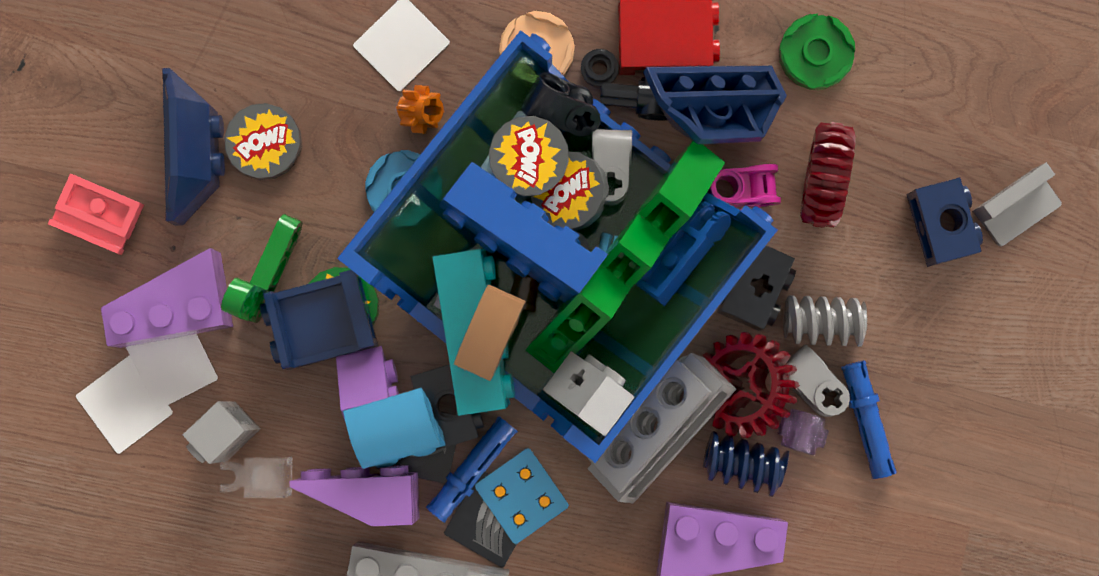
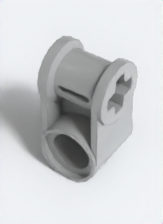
[592,129,632,206]
[785,345,850,417]

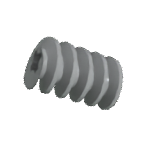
[783,295,867,347]

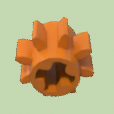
[396,85,444,134]

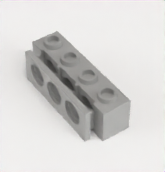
[588,353,736,504]

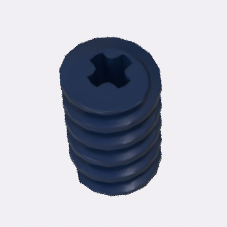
[703,431,789,497]

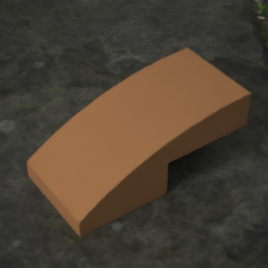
[454,285,526,381]

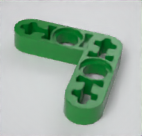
[221,214,303,323]

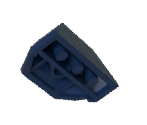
[643,65,787,144]
[162,68,225,226]

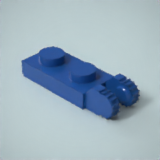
[635,201,732,306]

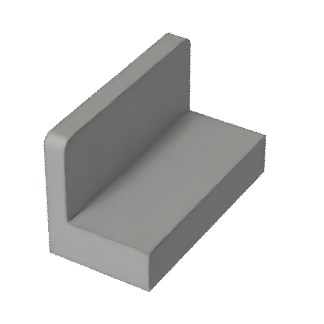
[973,162,1062,246]

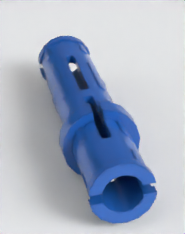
[841,360,897,479]
[426,416,518,523]

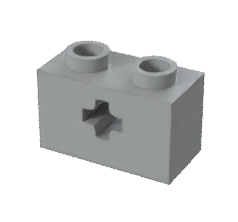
[543,352,634,437]
[183,401,260,464]

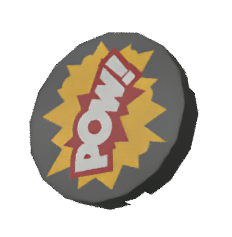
[224,103,302,180]
[489,116,569,196]
[531,152,609,231]

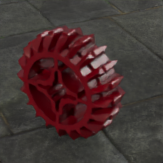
[800,122,856,228]
[703,332,800,438]

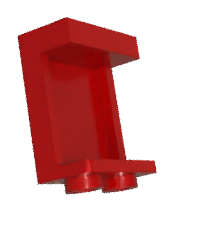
[618,0,720,75]

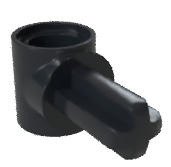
[600,77,667,121]

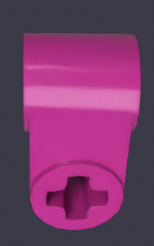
[707,164,781,208]

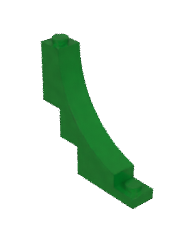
[525,141,725,373]

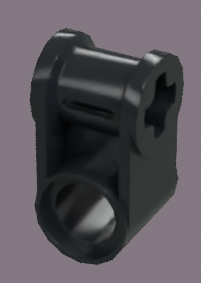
[521,72,601,136]

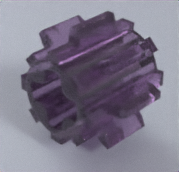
[778,409,829,456]

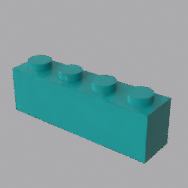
[433,249,515,416]

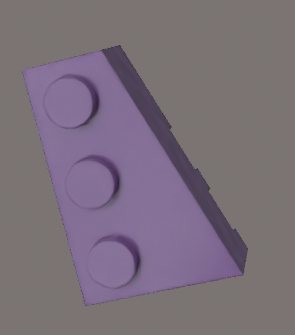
[101,248,233,348]
[656,502,788,576]

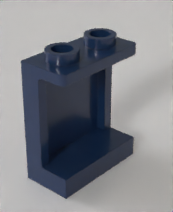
[260,270,379,370]

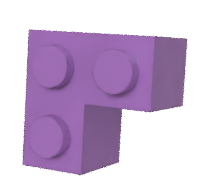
[336,346,399,423]

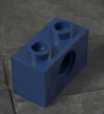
[906,177,983,267]

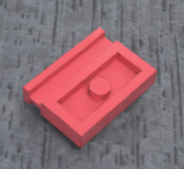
[48,173,144,255]

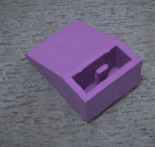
[289,465,420,526]

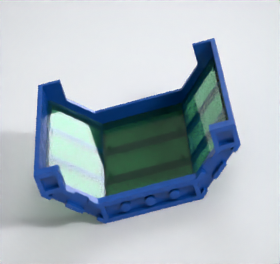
[337,30,778,463]

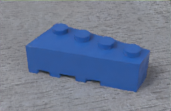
[439,162,608,302]

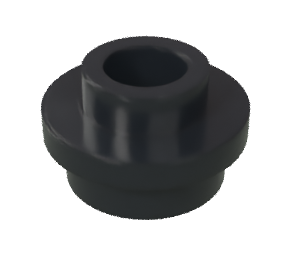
[581,49,619,87]

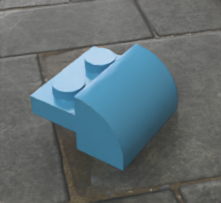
[343,388,446,469]

